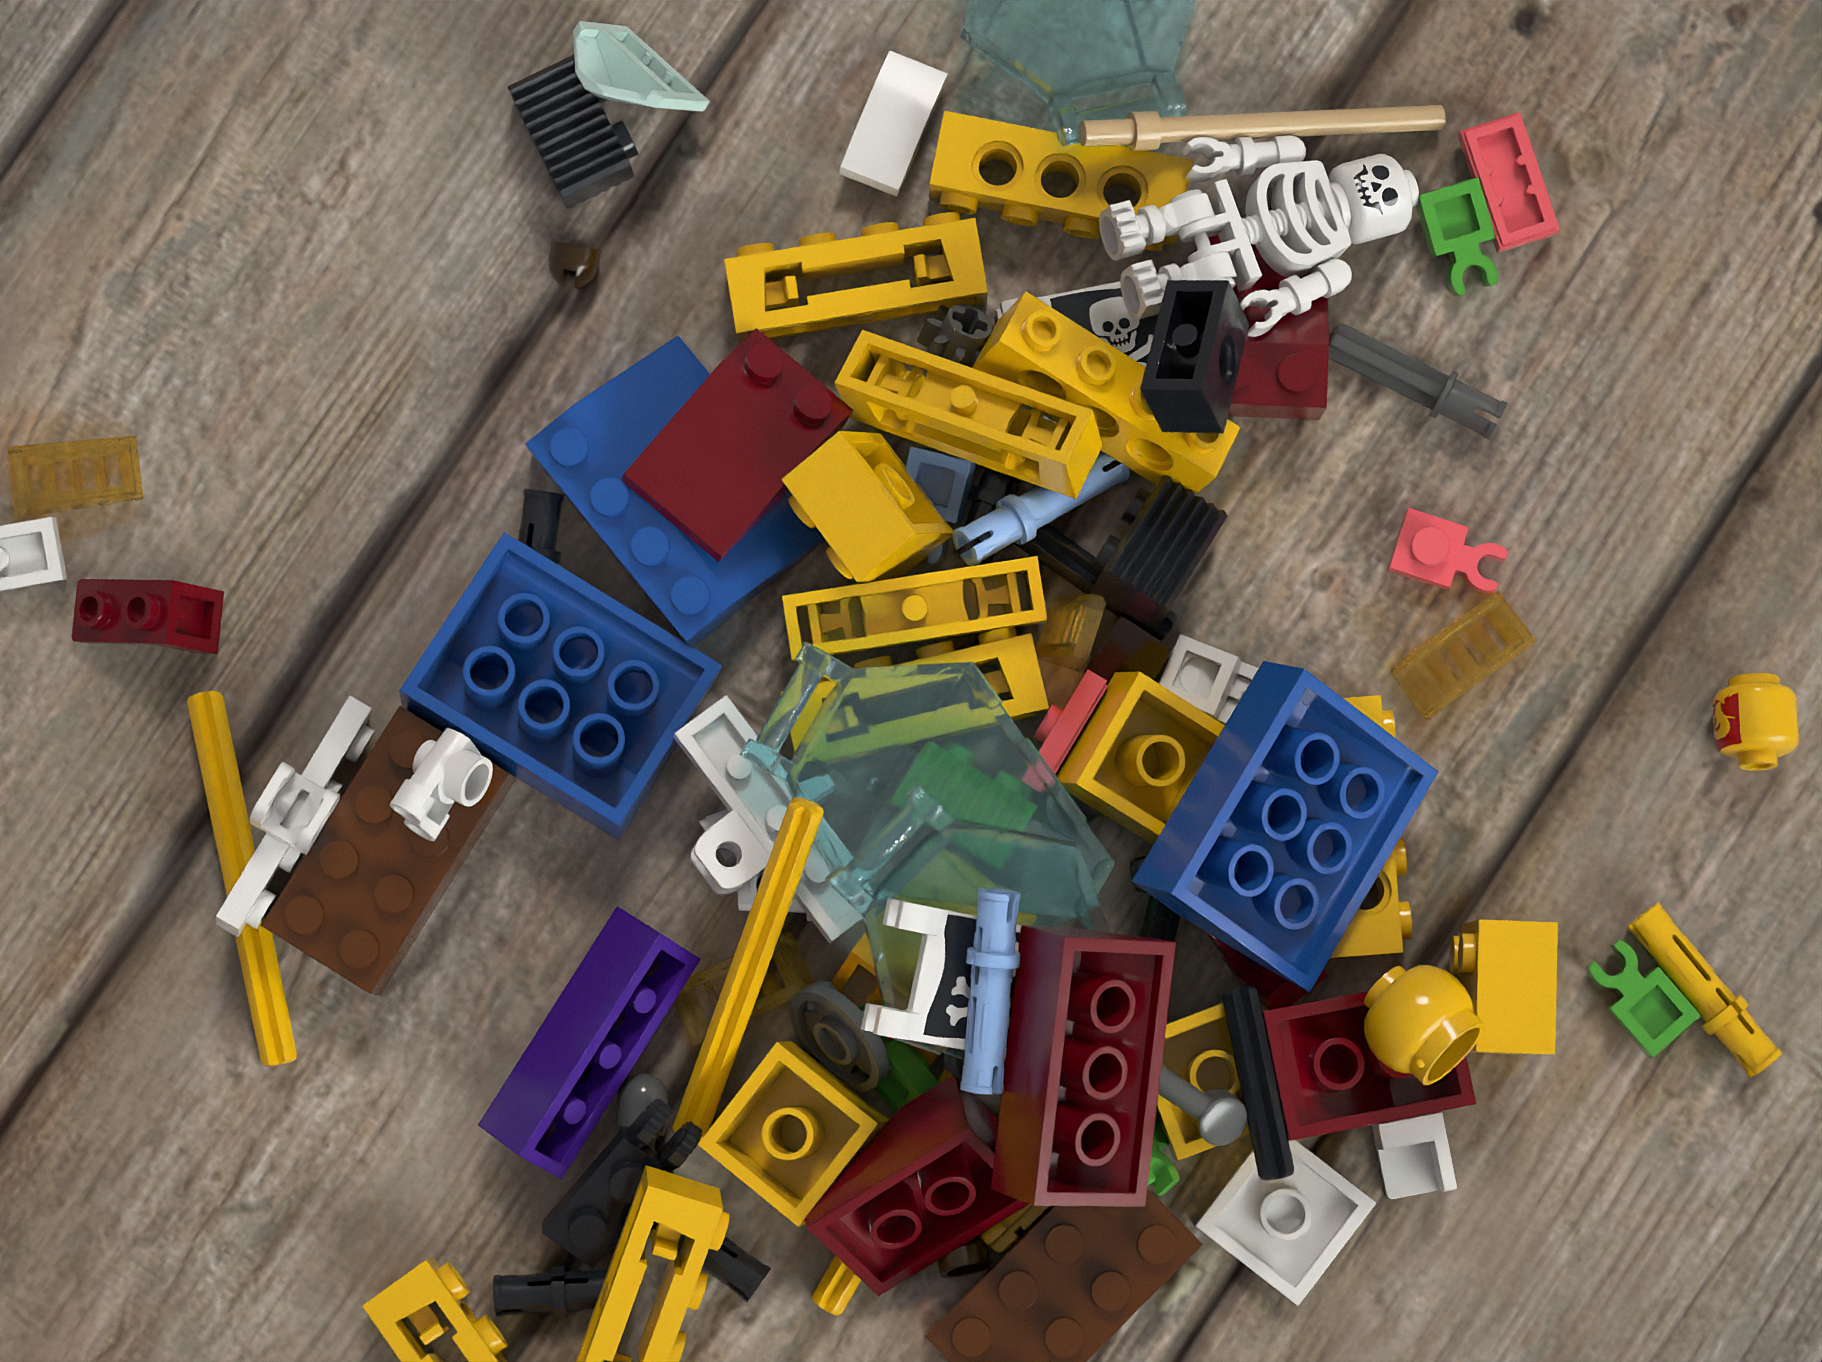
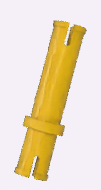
[1627,902,1782,1078]

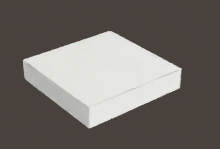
[1194,1140,1376,1306]

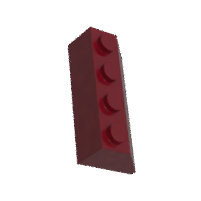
[991,925,1176,1207]

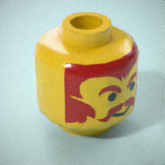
[1712,673,1799,771]

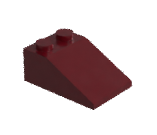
[1208,235,1329,420]
[621,328,853,563]
[1262,991,1476,1141]
[805,1075,1029,1296]

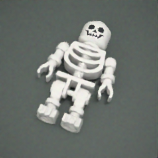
[1099,135,1419,337]

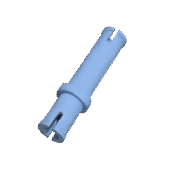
[953,450,1130,566]
[960,888,1021,1094]

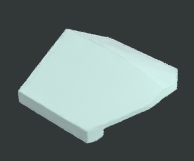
[573,21,710,112]

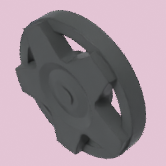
[790,981,893,1092]

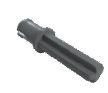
[1329,323,1508,440]

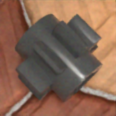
[917,304,994,368]

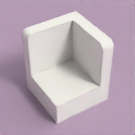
[1371,1112,1457,1199]

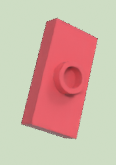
[1457,112,1560,253]
[1022,670,1108,795]

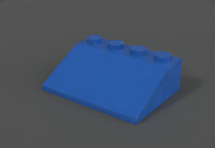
[525,336,826,647]
[399,532,722,841]
[1132,661,1439,993]

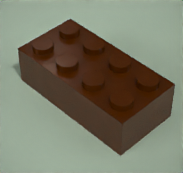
[261,706,516,996]
[925,1188,1203,1362]

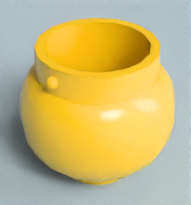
[1364,965,1485,1085]

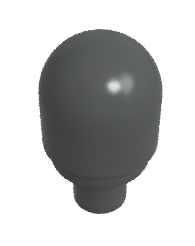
[616,1073,668,1151]

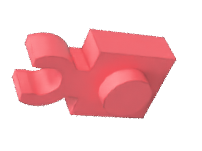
[1387,508,1508,594]

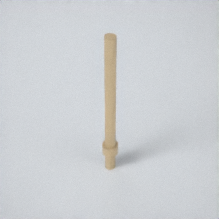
[1078,105,1445,151]

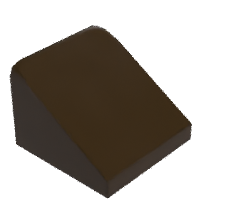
[1083,615,1173,685]

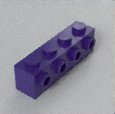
[478,906,701,1179]

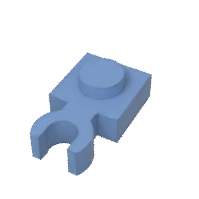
[905,446,976,564]

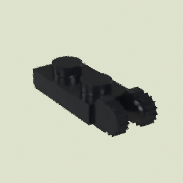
[541,1098,703,1269]

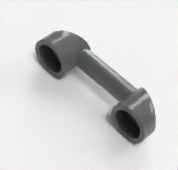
[1158,1065,1247,1146]

